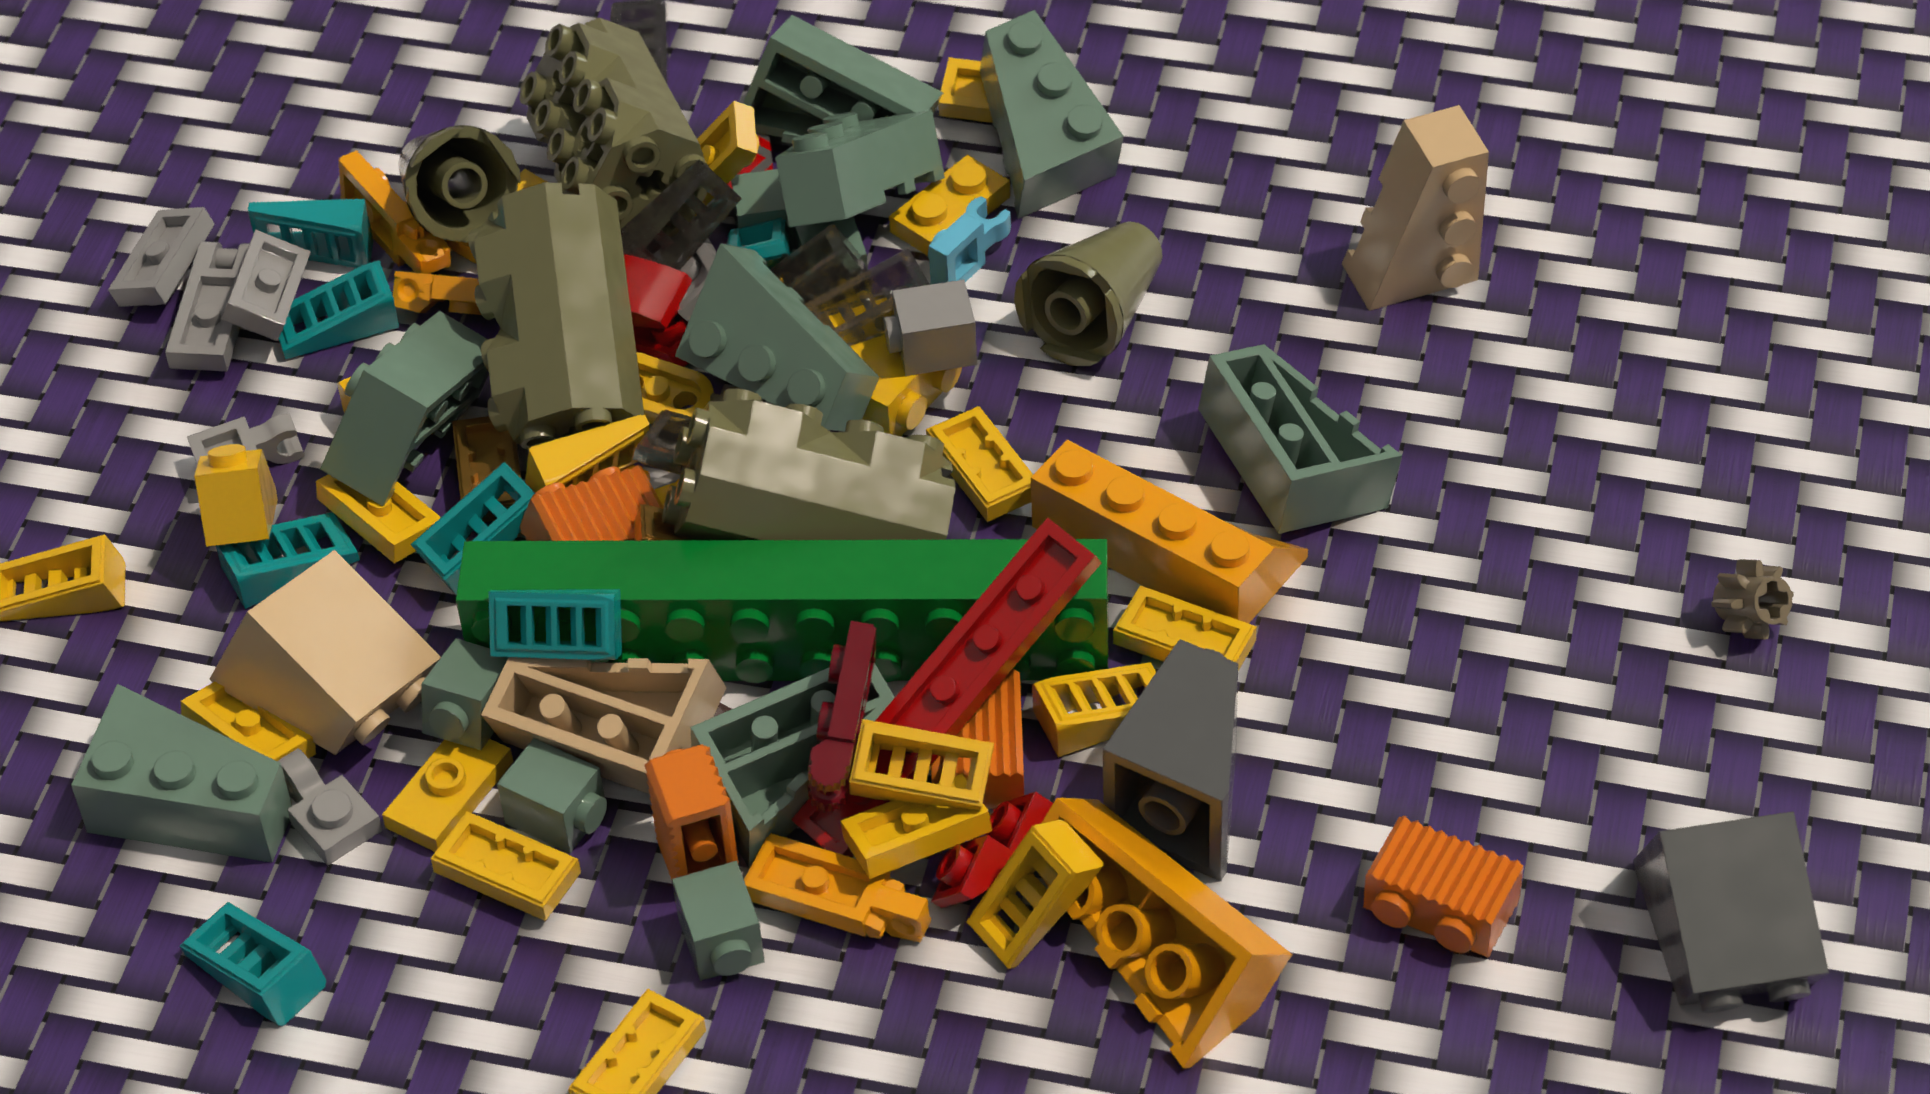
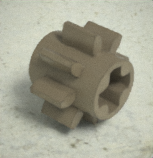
[1711,559,1794,640]

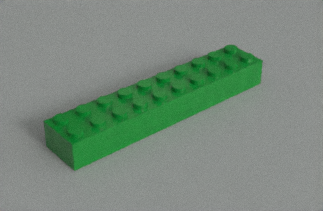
[456,539,1109,683]

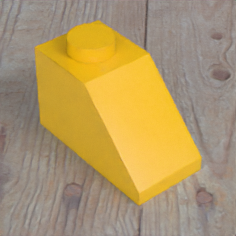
[194,444,278,547]

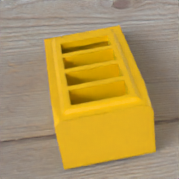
[525,414,650,493]
[0,534,126,621]
[1032,662,1156,757]
[849,719,994,810]
[966,820,1103,969]

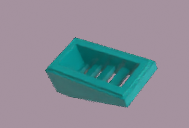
[248,199,373,268]
[727,218,794,270]
[278,260,399,360]
[411,462,535,595]
[216,512,360,609]
[489,589,622,660]
[179,902,326,1026]

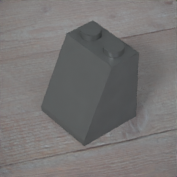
[1102,639,1238,882]
[1633,811,1829,1013]

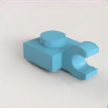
[928,196,1011,284]

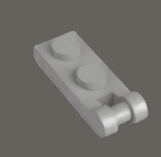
[165,241,250,371]

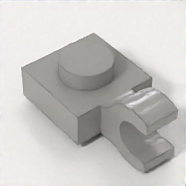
[187,414,304,464]
[277,748,382,865]

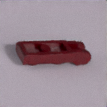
[808,621,876,813]

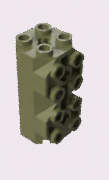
[519,17,713,240]
[468,182,644,450]
[662,389,956,540]

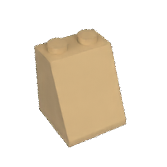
[210,550,441,755]

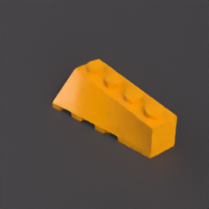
[1030,440,1308,623]
[1039,798,1292,1069]

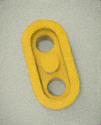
[636,352,714,433]

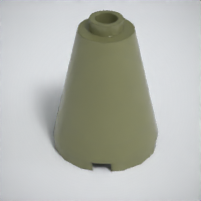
[398,125,520,243]
[1014,222,1163,366]

